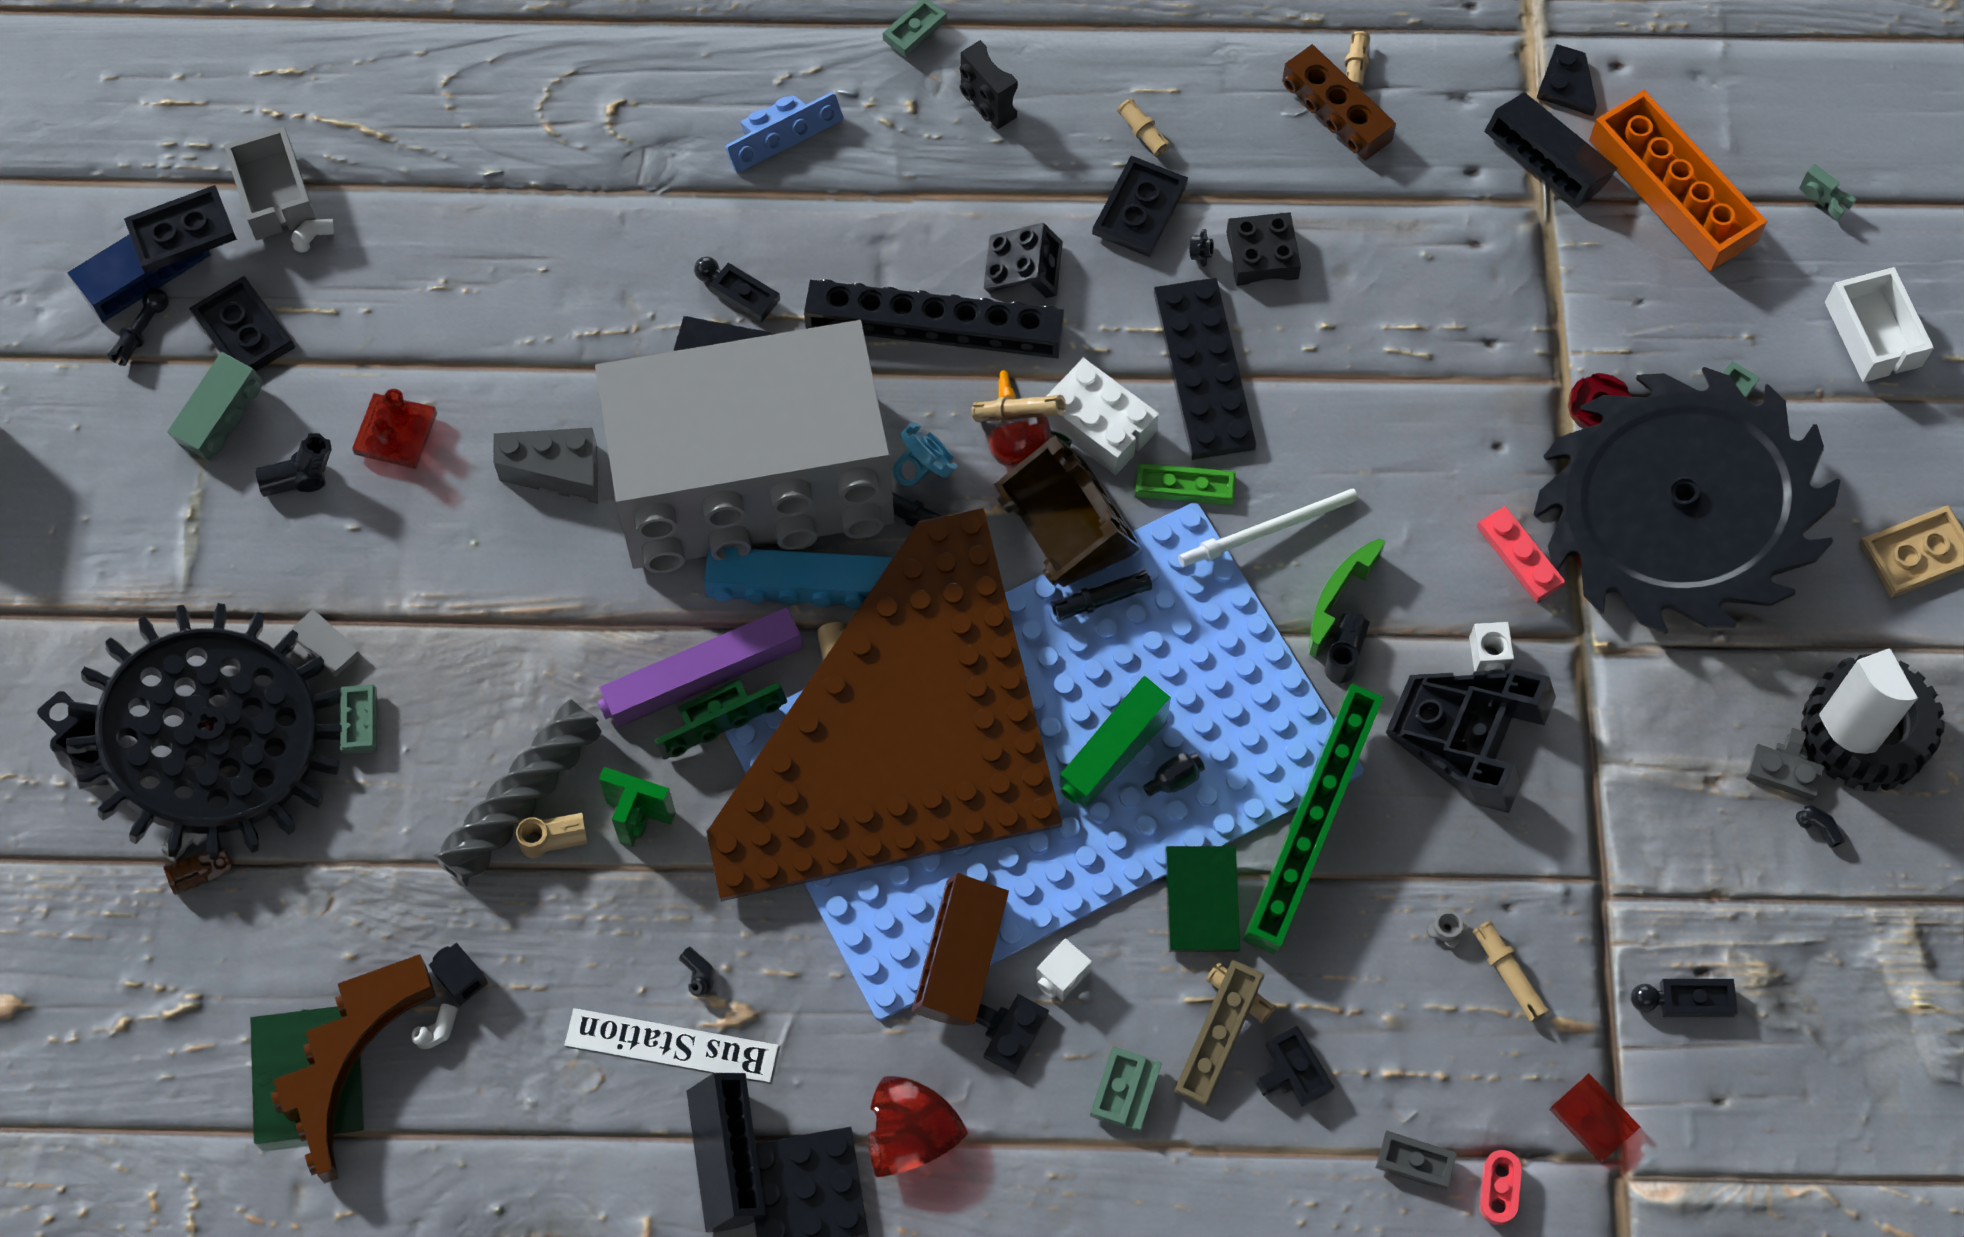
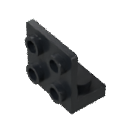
[983,223,1063,298]

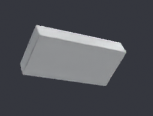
[288,609,361,678]

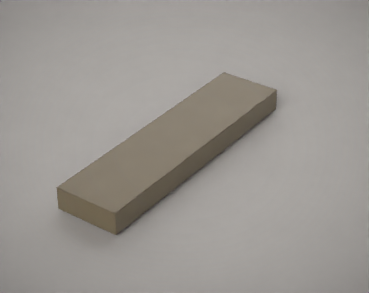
[1174,959,1265,1106]

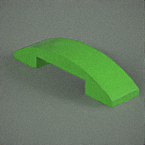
[1309,538,1385,658]

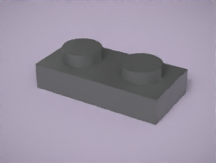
[1375,1130,1457,1190]

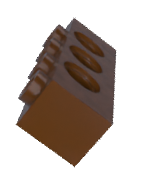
[1282,44,1396,161]

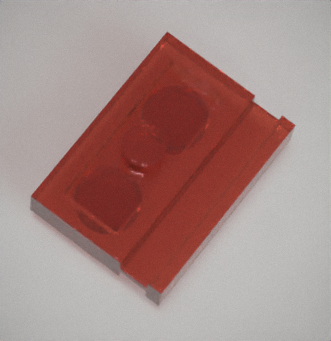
[1549,1073,1641,1163]

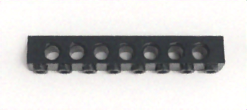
[804,279,1064,359]

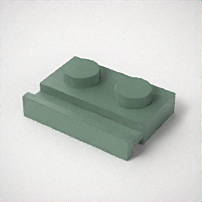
[1090,1046,1162,1133]

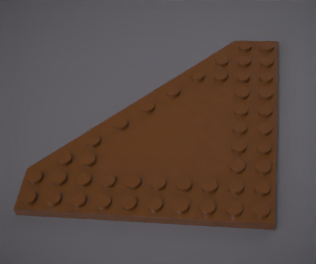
[706,508,1062,901]

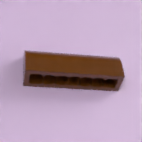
[911,872,1009,1026]

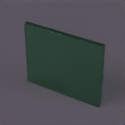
[250,1006,364,1144]

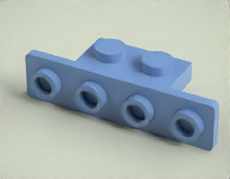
[725,92,844,173]

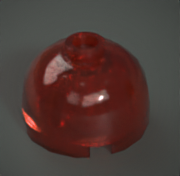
[985,417,1052,468]

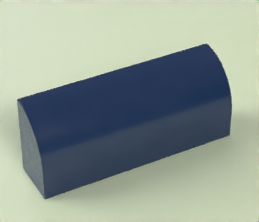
[67,234,211,323]

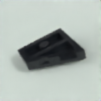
[1537,44,1597,116]

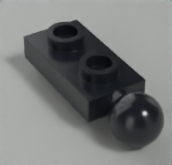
[694,256,780,322]
[1631,979,1738,1017]

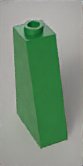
[1059,675,1171,808]

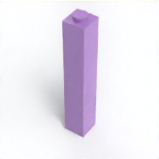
[597,607,802,728]

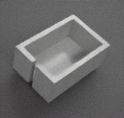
[223,126,316,240]

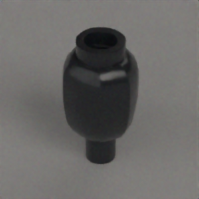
[1143,752,1205,797]

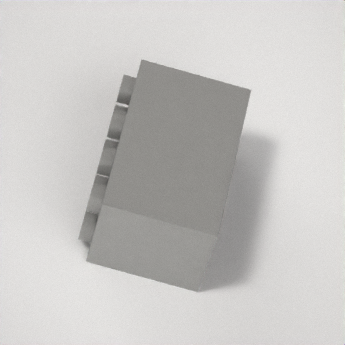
[595,320,895,573]

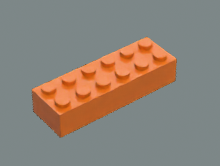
[1589,90,1768,272]

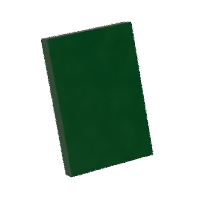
[1165,846,1240,952]

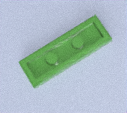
[1135,463,1236,506]

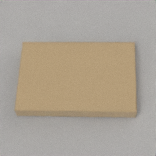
[1859,505,1964,599]

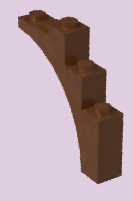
[271,954,436,1184]

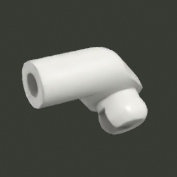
[291,219,334,253]
[411,1004,458,1049]

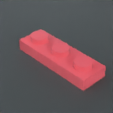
[1477,506,1566,603]

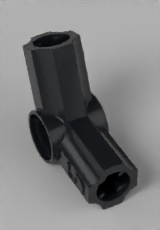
[255,433,332,497]

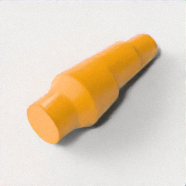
[998,370,1016,399]

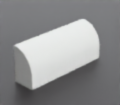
[1819,648,1918,754]

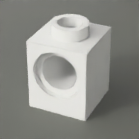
[1469,622,1514,674]
[1036,938,1092,1001]

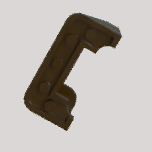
[994,435,1141,587]

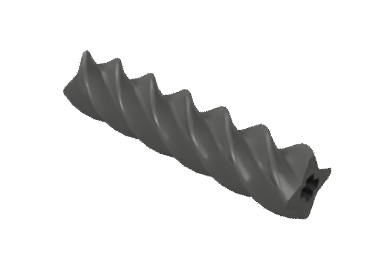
[434,699,602,887]

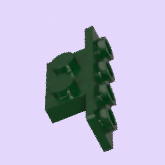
[654,679,788,759]

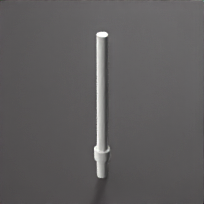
[1178,489,1358,567]

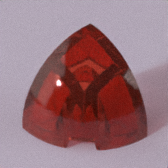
[868,1076,968,1177]

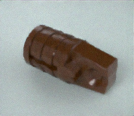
[163,847,232,895]

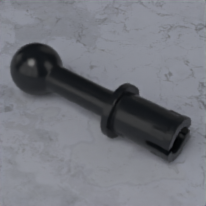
[107,288,169,366]

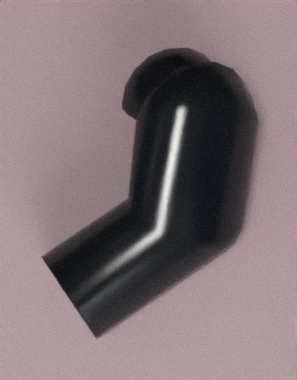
[1796,805,1846,848]
[679,947,714,997]

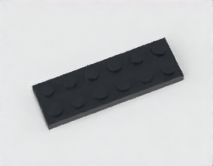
[1154,278,1256,460]

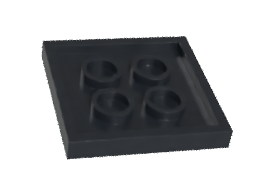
[755,1127,869,1237]

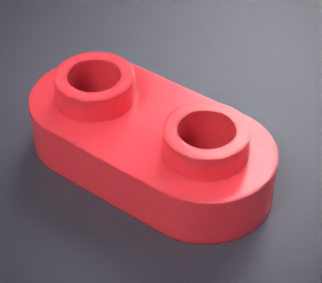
[1479,1150,1522,1226]

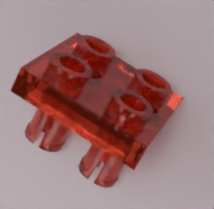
[352,389,437,469]

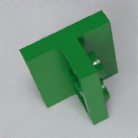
[599,767,676,847]

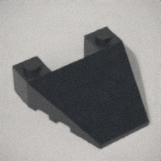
[1386,669,1556,813]

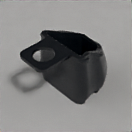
[37,691,130,786]

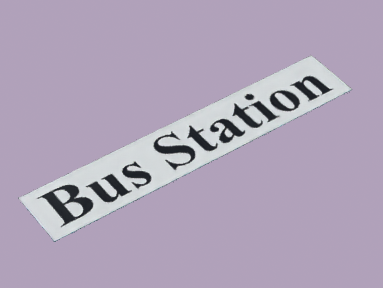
[564,1008,778,1083]

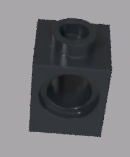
[429,942,488,1006]

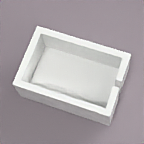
[1825,267,1934,382]
[1041,357,1159,476]

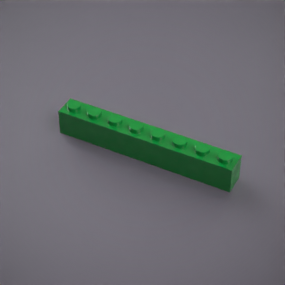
[1242,683,1384,955]

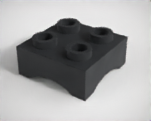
[959,40,1018,129]
[1226,212,1301,286]

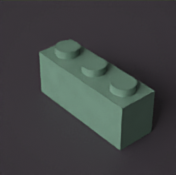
[167,352,263,461]

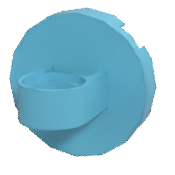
[893,422,958,486]

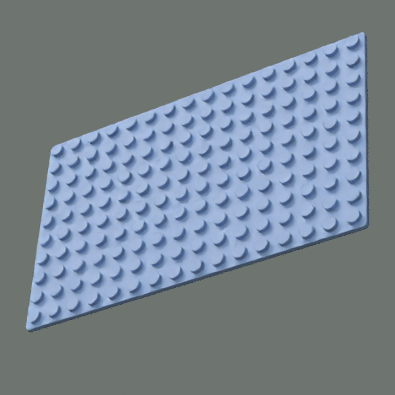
[725,503,1364,1021]

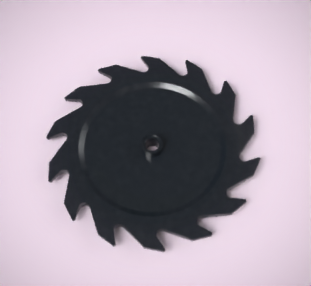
[1534,367,1841,635]

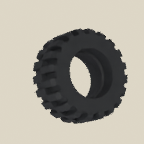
[1801,654,1945,792]

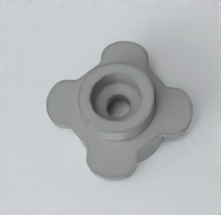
[1427,907,1468,948]

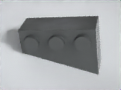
[493,428,598,504]

